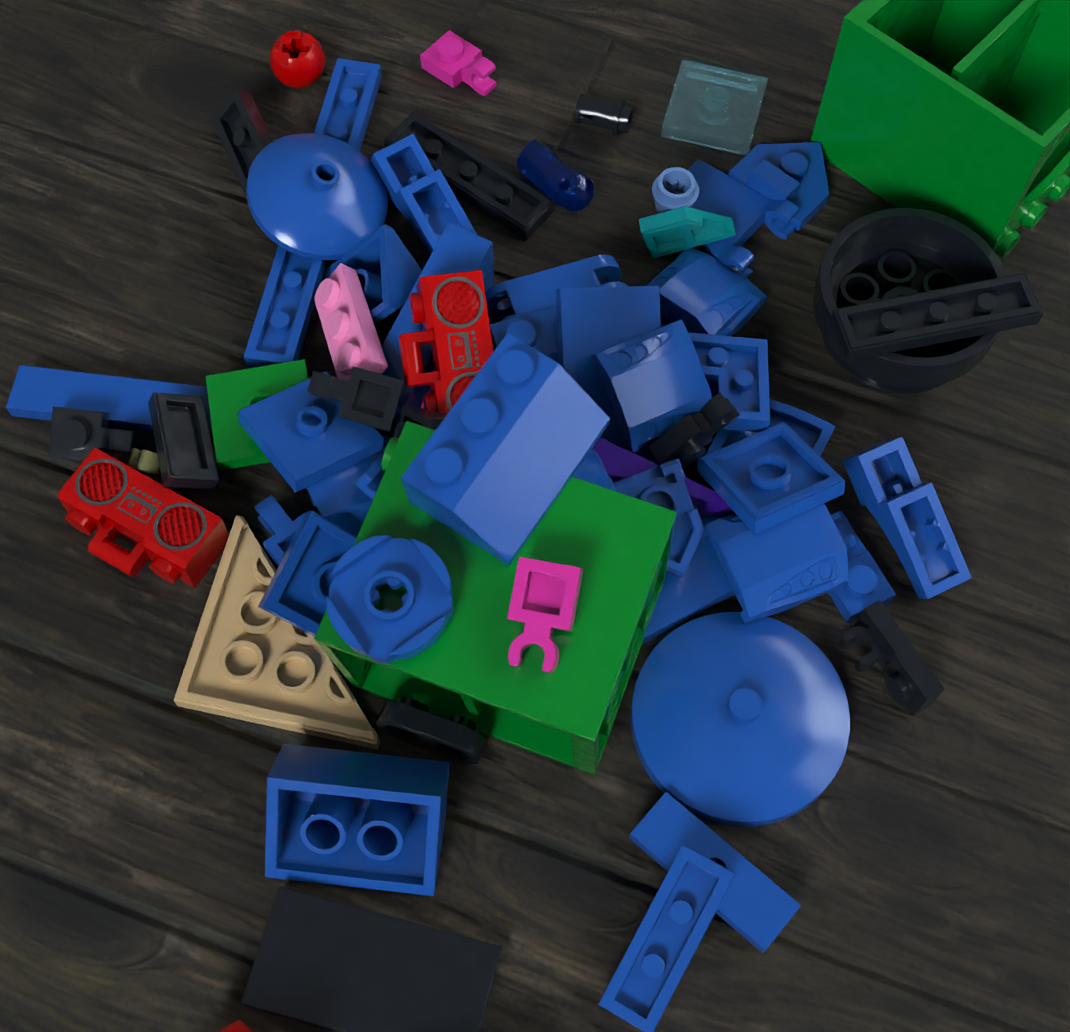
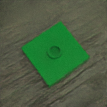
[205,359,309,471]

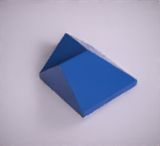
[325,224,422,350]

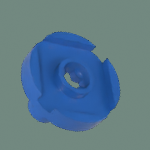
[327,535,454,664]

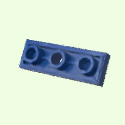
[629,792,801,953]

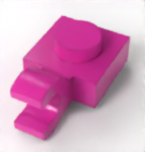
[420,30,497,96]

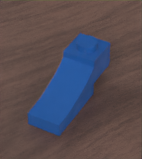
[370,134,477,255]
[842,436,972,599]

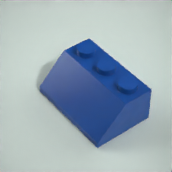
[401,333,610,566]
[265,744,450,896]

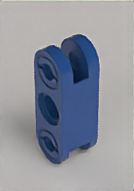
[485,255,628,321]

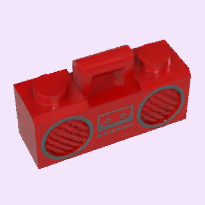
[399,270,493,415]
[58,447,229,588]

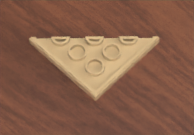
[174,515,380,749]

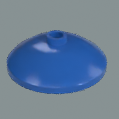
[246,133,388,260]

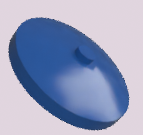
[630,612,850,827]

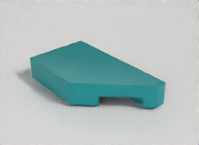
[639,206,736,258]

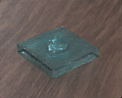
[661,59,768,155]

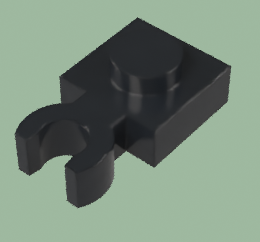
[648,393,740,469]

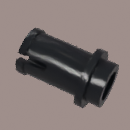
[574,94,634,136]

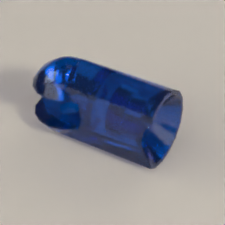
[517,139,594,211]

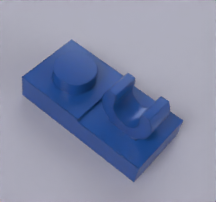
[828,510,896,623]

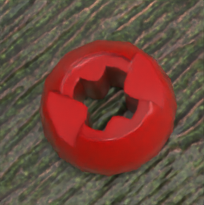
[270,30,326,89]

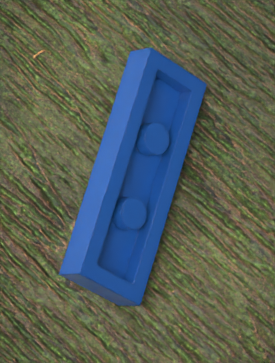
[599,844,736,1032]

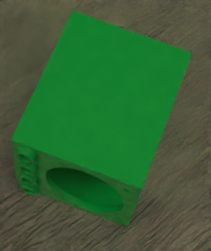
[810,0,1070,258]
[314,421,677,775]

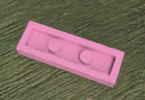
[314,263,388,381]

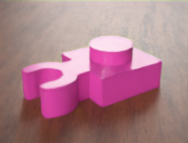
[507,557,584,673]

